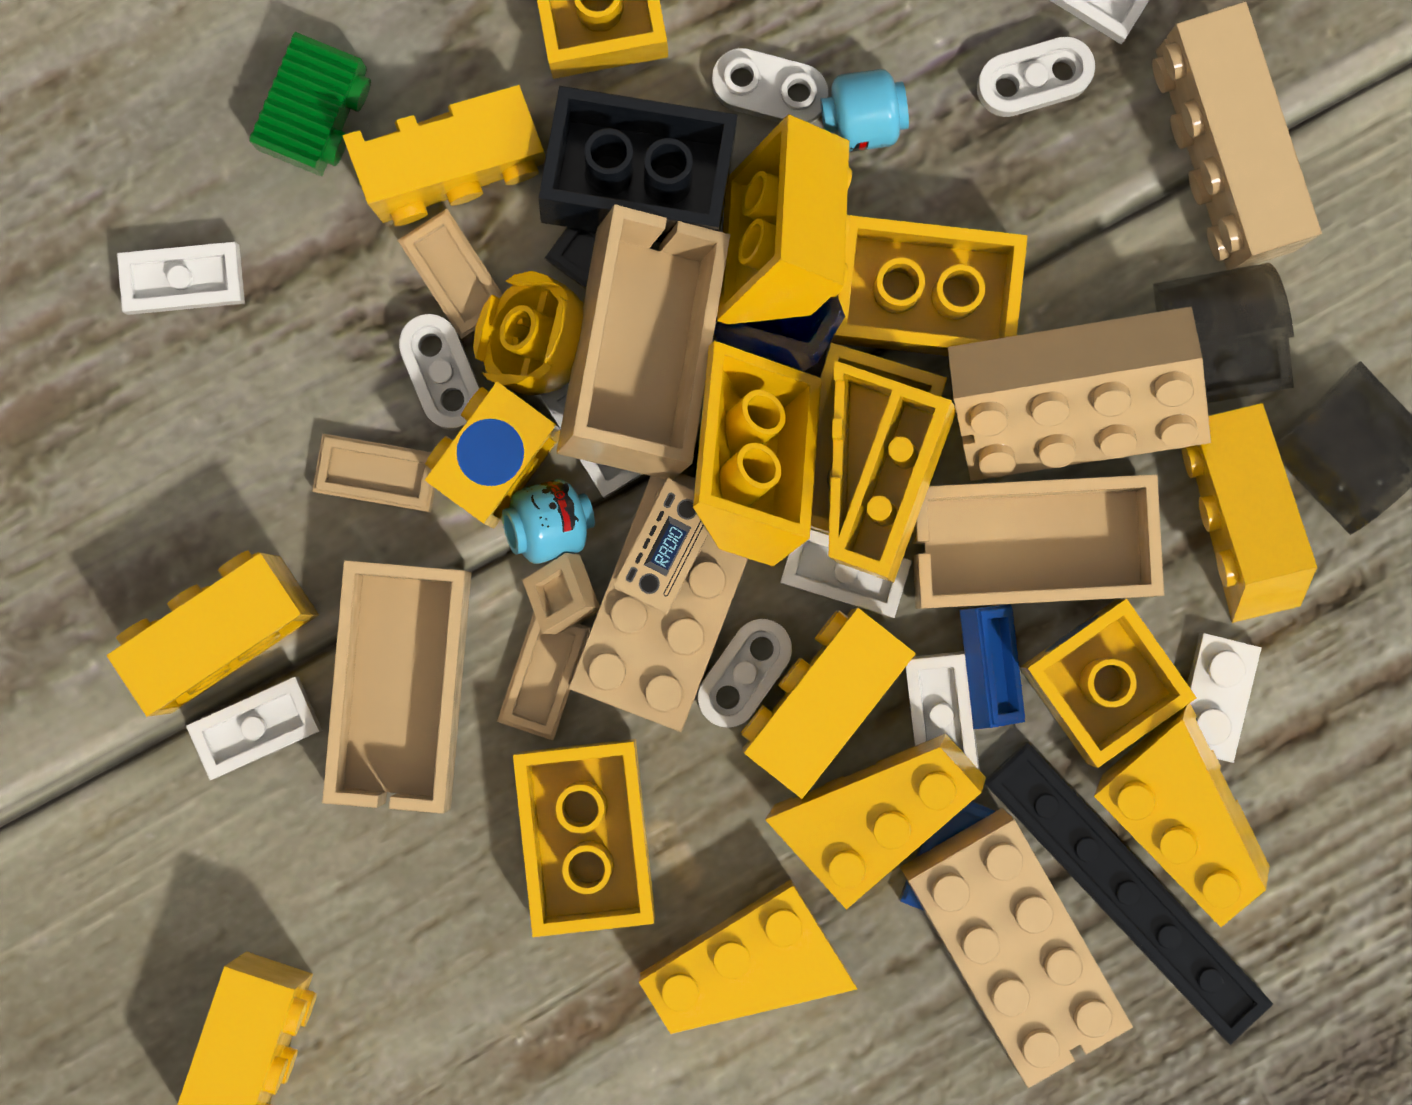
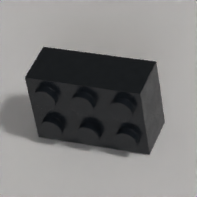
[539,86,738,242]

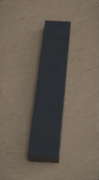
[984,742,1273,1045]

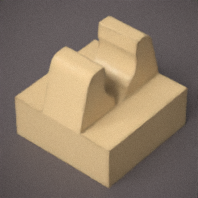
[522,553,600,635]

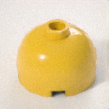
[473,271,583,395]

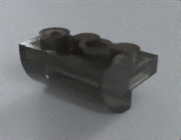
[1153,262,1294,403]
[1276,361,1412,535]

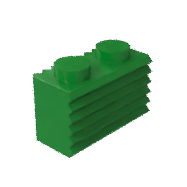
[249,32,371,177]

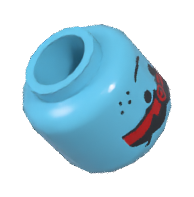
[820,69,909,152]
[502,479,595,564]

